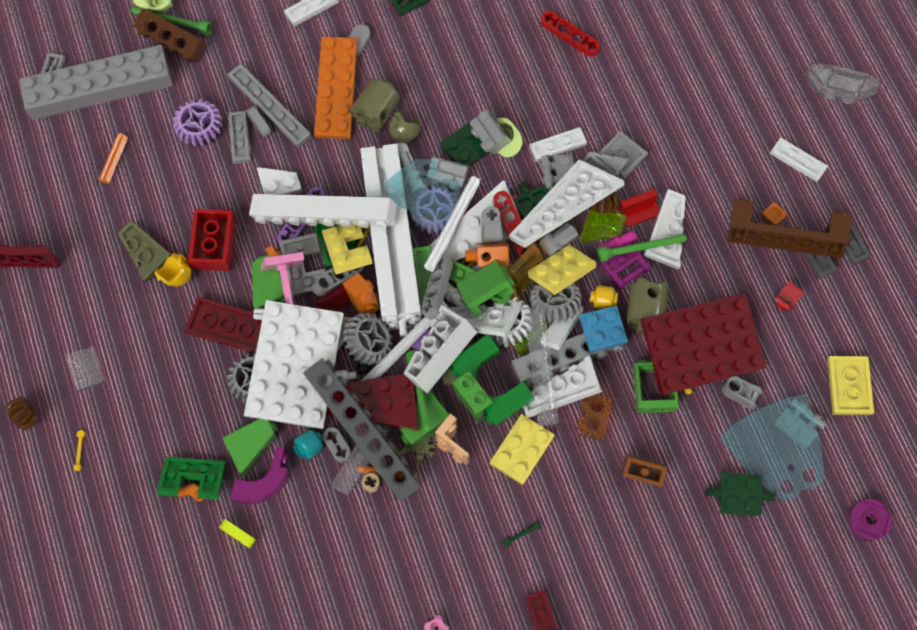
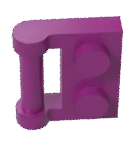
[600,242,651,290]

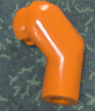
[178,483,204,502]

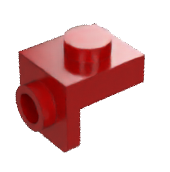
[774,281,805,311]

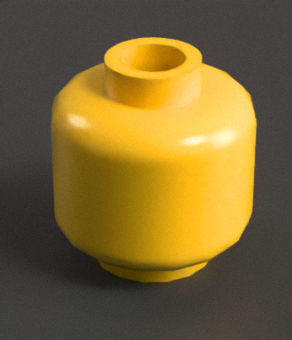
[590,285,618,310]

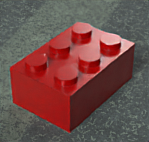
[188,209,236,271]

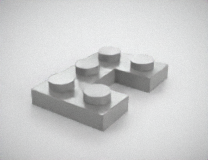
[279,233,326,297]

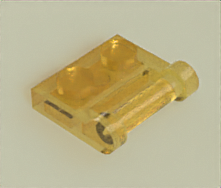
[506,243,544,293]

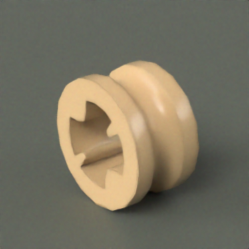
[362,473,380,493]

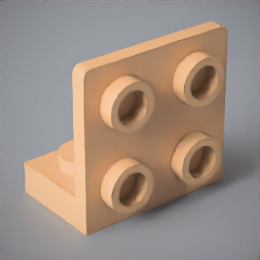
[435,414,469,465]

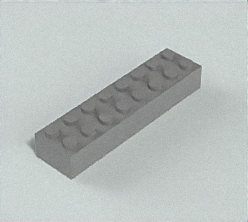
[19,45,173,120]

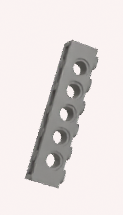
[511,333,628,387]

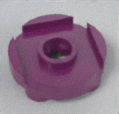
[848,499,892,541]

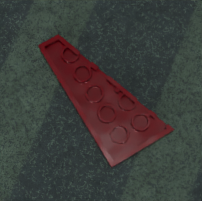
[326,374,419,431]

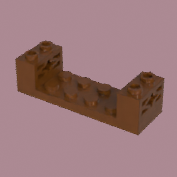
[727,198,852,258]

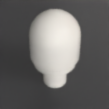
[334,369,357,383]

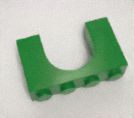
[449,334,535,428]

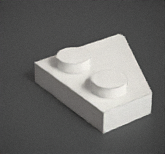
[257,167,302,195]

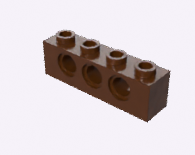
[133,7,208,62]

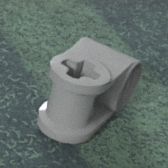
[481,206,503,244]
[722,376,763,409]

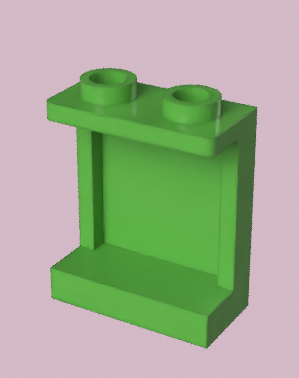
[457,260,515,318]
[453,372,492,424]

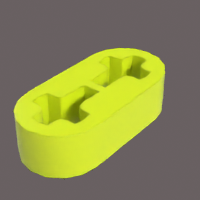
[219,519,256,548]

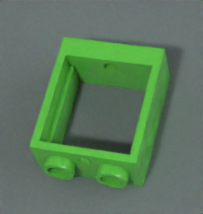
[633,360,679,413]

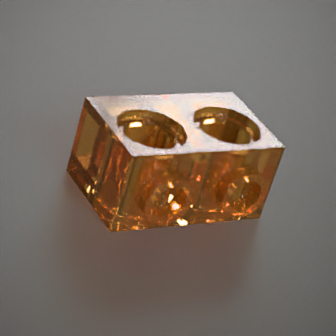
[577,395,612,441]

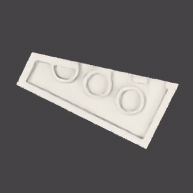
[644,189,685,270]
[448,303,521,337]
[524,355,602,418]

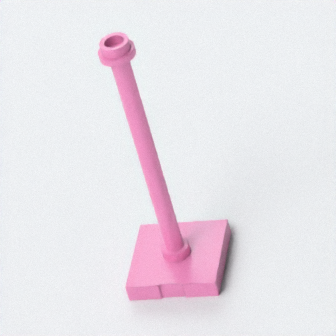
[260,252,304,305]

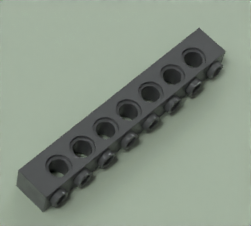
[303,358,421,502]

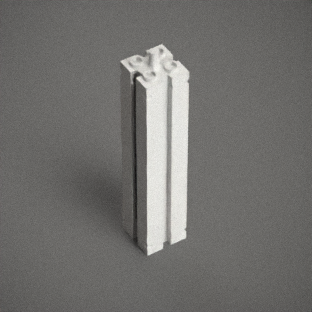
[360,144,421,336]

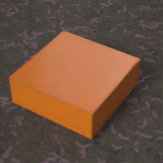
[760,202,788,225]

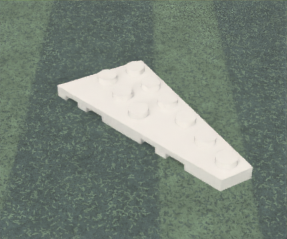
[509,159,624,248]
[429,180,522,261]

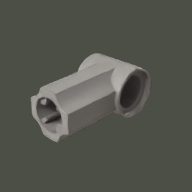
[539,223,578,257]

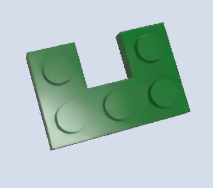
[157,457,226,500]

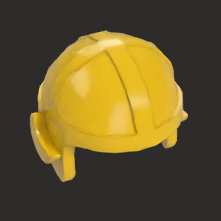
[154,253,192,287]

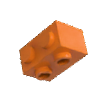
[342,273,380,314]

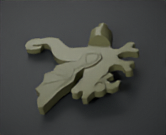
[394,434,436,467]

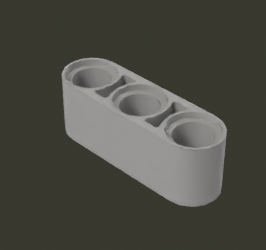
[312,266,364,296]

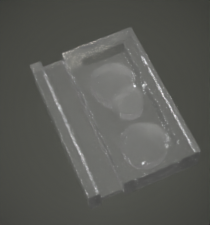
[66,346,106,392]

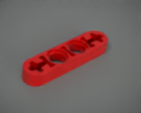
[541,11,600,57]
[492,191,534,260]

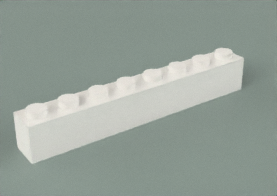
[249,194,397,228]

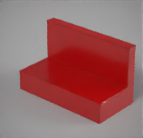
[619,189,660,228]

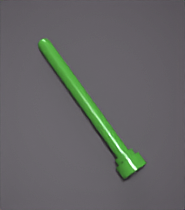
[131,7,212,36]
[597,235,687,262]
[406,350,431,432]

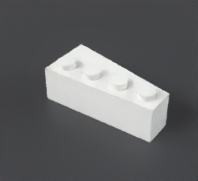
[404,305,477,393]

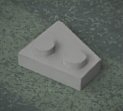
[583,151,630,177]

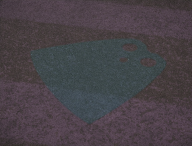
[719,394,824,501]

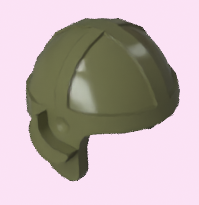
[389,112,421,143]

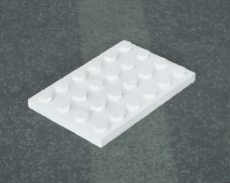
[244,300,344,429]

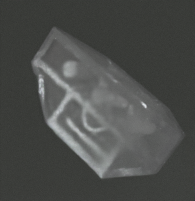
[805,64,882,104]

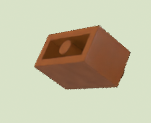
[620,453,667,487]

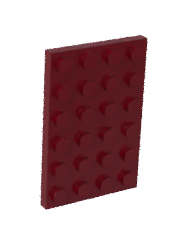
[640,293,767,396]

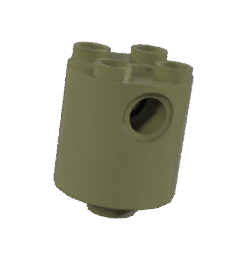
[349,78,400,132]
[626,278,668,335]

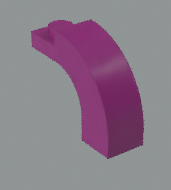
[230,446,290,505]

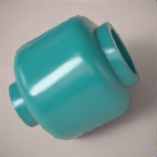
[293,430,324,459]

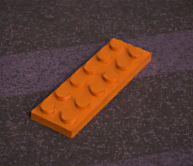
[314,37,357,139]

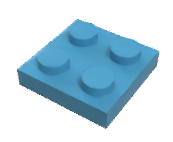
[579,306,628,353]

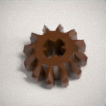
[590,191,620,214]
[6,396,39,431]

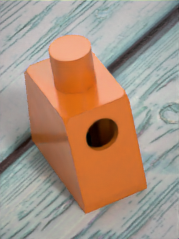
[465,241,509,267]

